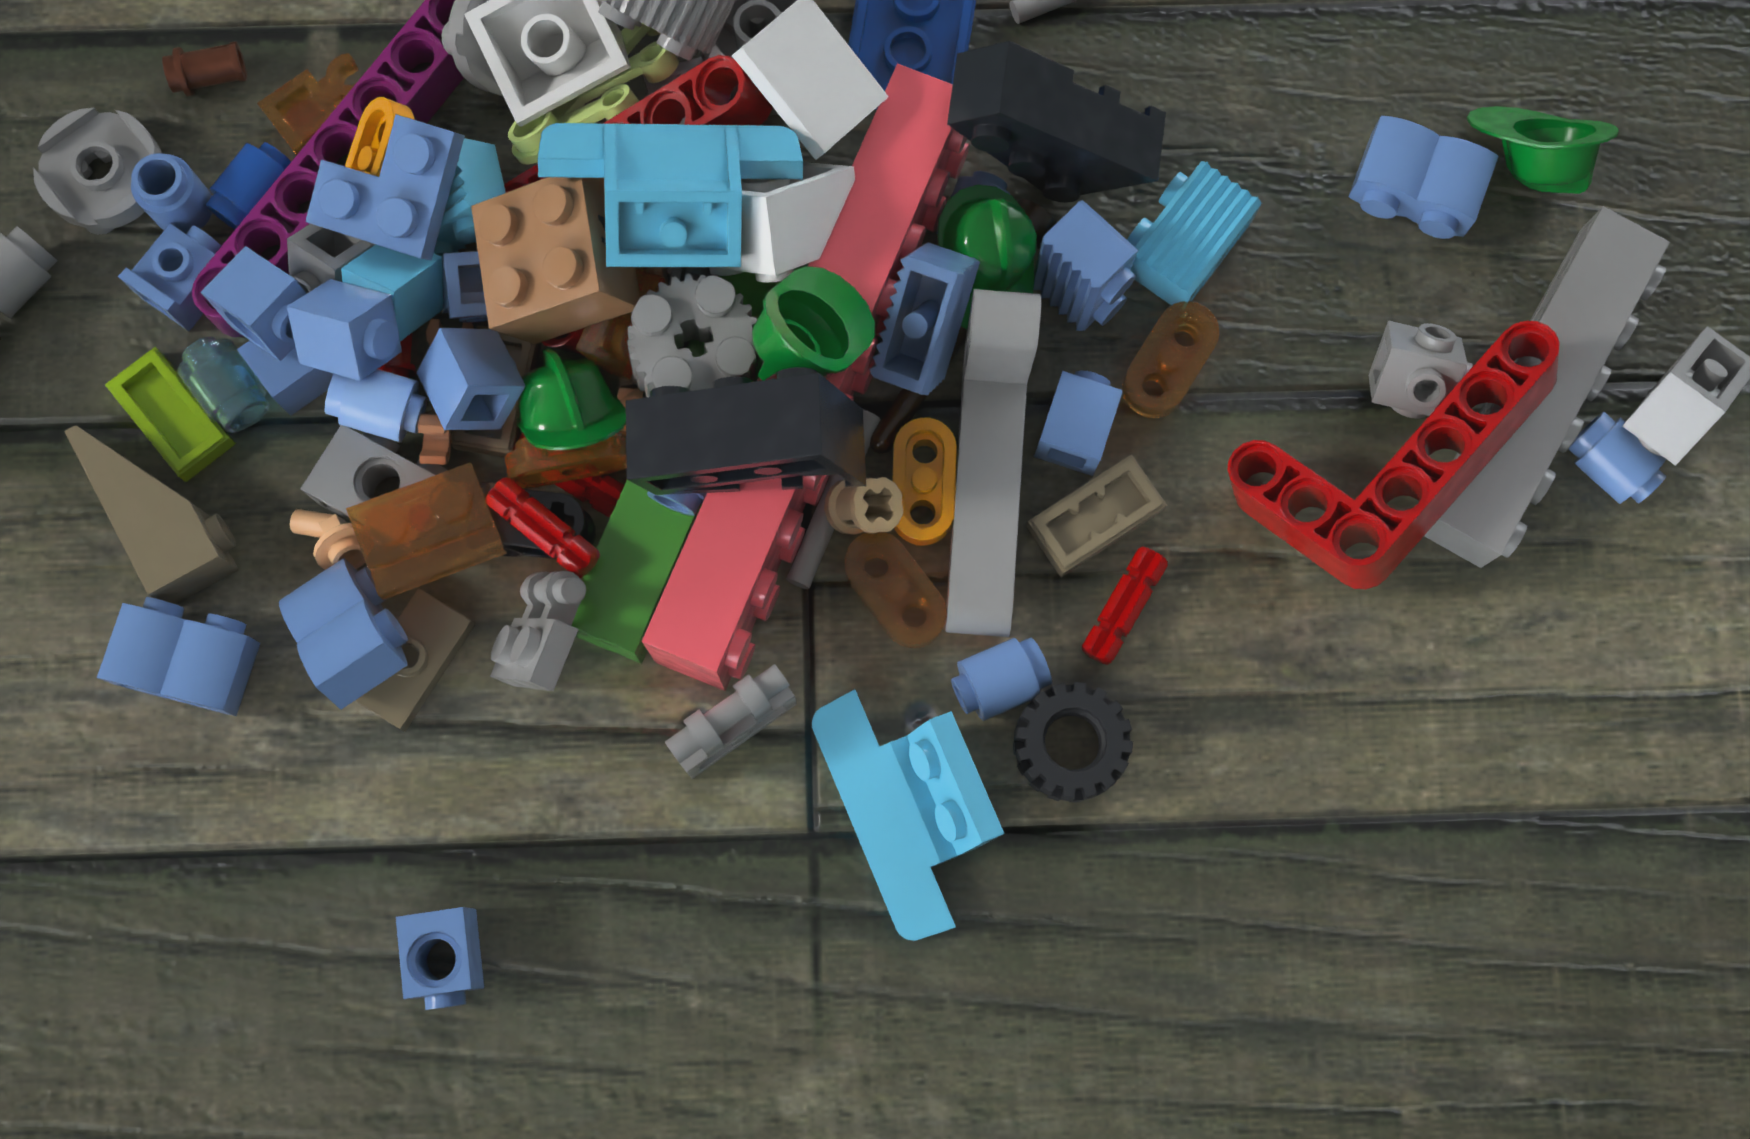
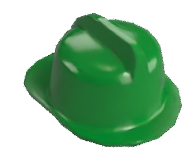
[1467,106,1619,194]
[937,184,1037,330]
[751,266,875,381]
[516,348,626,450]

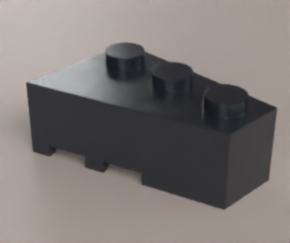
[947,41,1166,203]
[626,367,866,495]

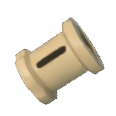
[824,477,903,535]

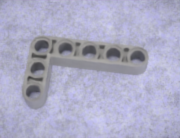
[945,289,1041,637]

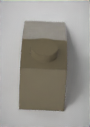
[64,425,239,604]

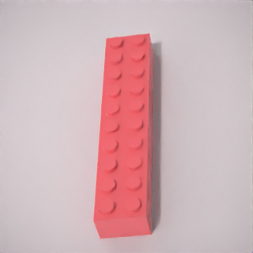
[642,63,970,691]

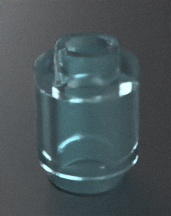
[177,337,270,433]

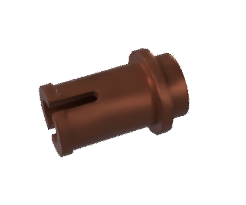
[162,41,247,97]

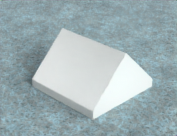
[464,0,631,127]
[732,0,889,160]

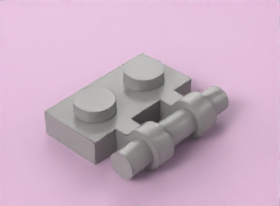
[490,571,586,691]
[665,664,797,779]

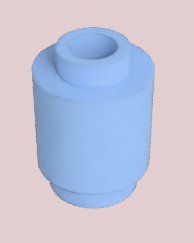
[325,369,428,442]

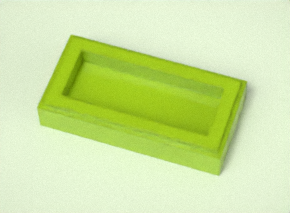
[105,347,236,482]

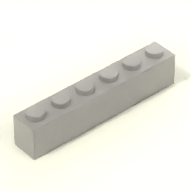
[1424,206,1670,568]

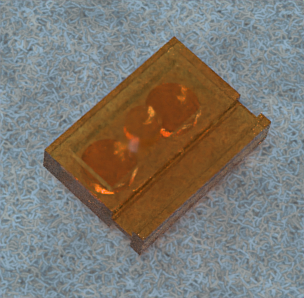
[346,462,507,600]

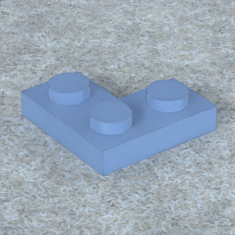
[305,114,465,261]

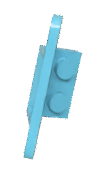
[538,123,803,267]
[812,689,1005,941]

